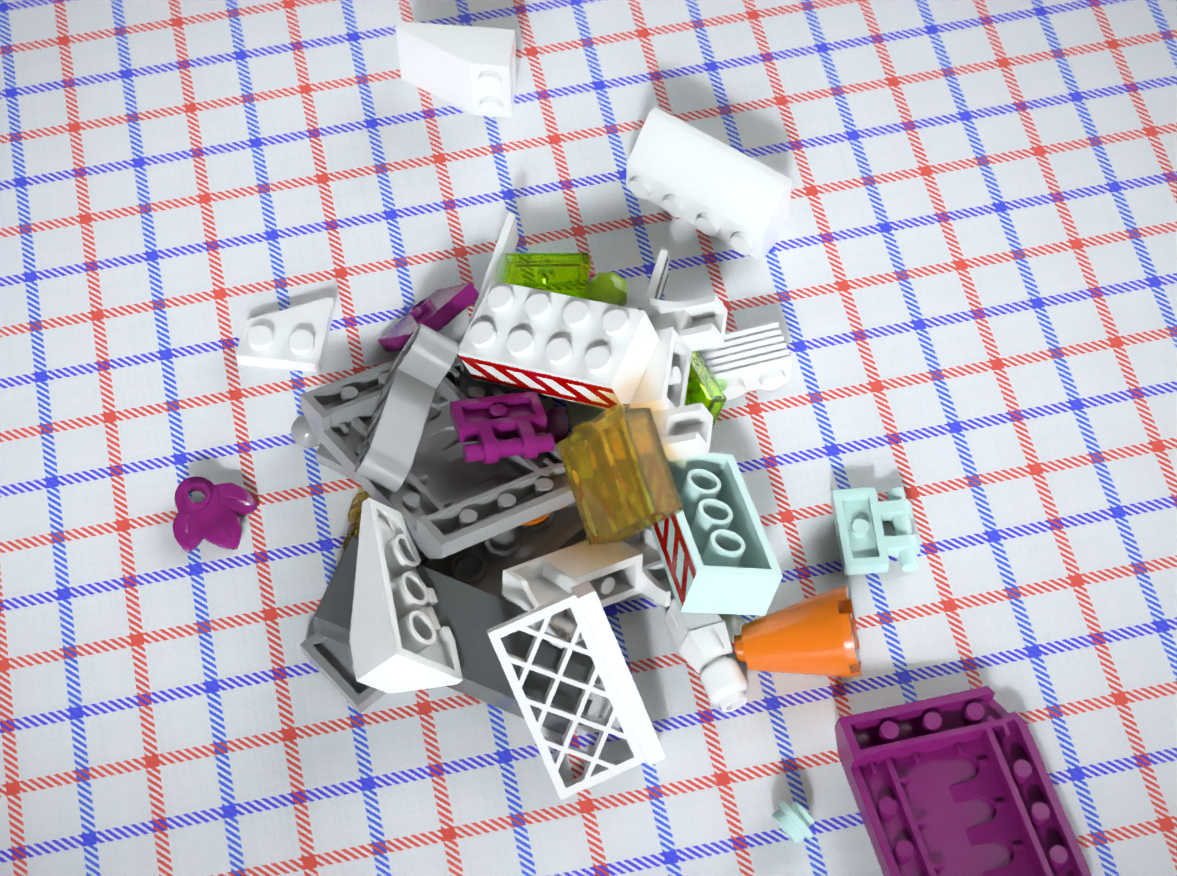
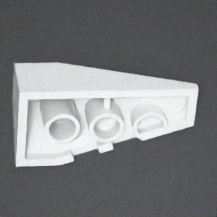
[349,498,463,694]

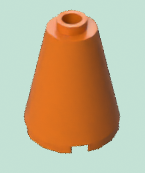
[734,586,862,678]

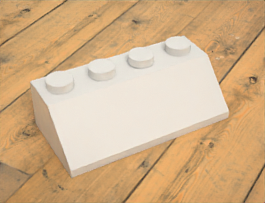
[626,106,792,262]

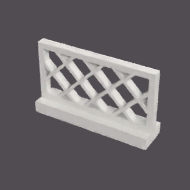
[486,580,667,800]

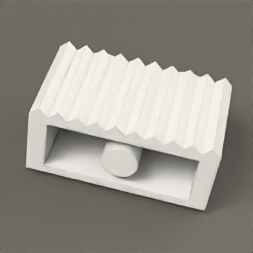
[695,321,792,401]

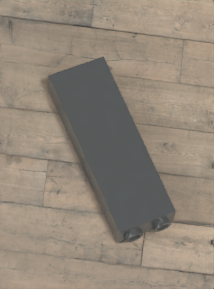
[313,537,601,735]

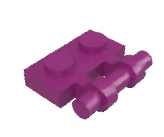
[450,391,554,465]

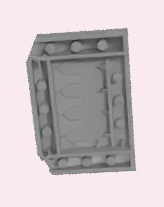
[301,357,576,559]

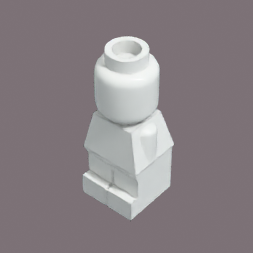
[664,598,748,712]

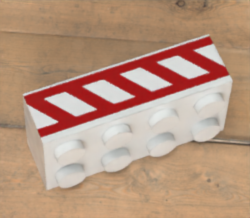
[458,280,660,413]

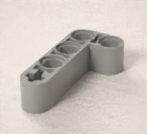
[354,323,460,493]

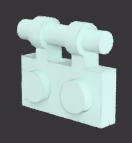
[831,486,920,576]

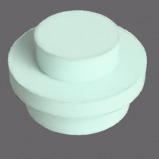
[771,799,815,845]

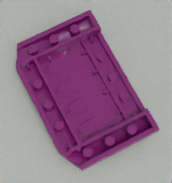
[834,686,1092,876]

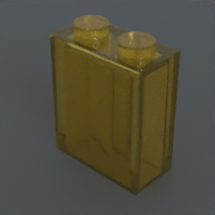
[557,403,684,545]

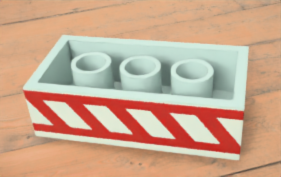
[636,452,783,616]

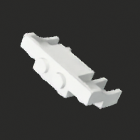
[609,295,728,461]

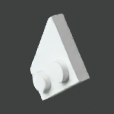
[236,297,335,373]

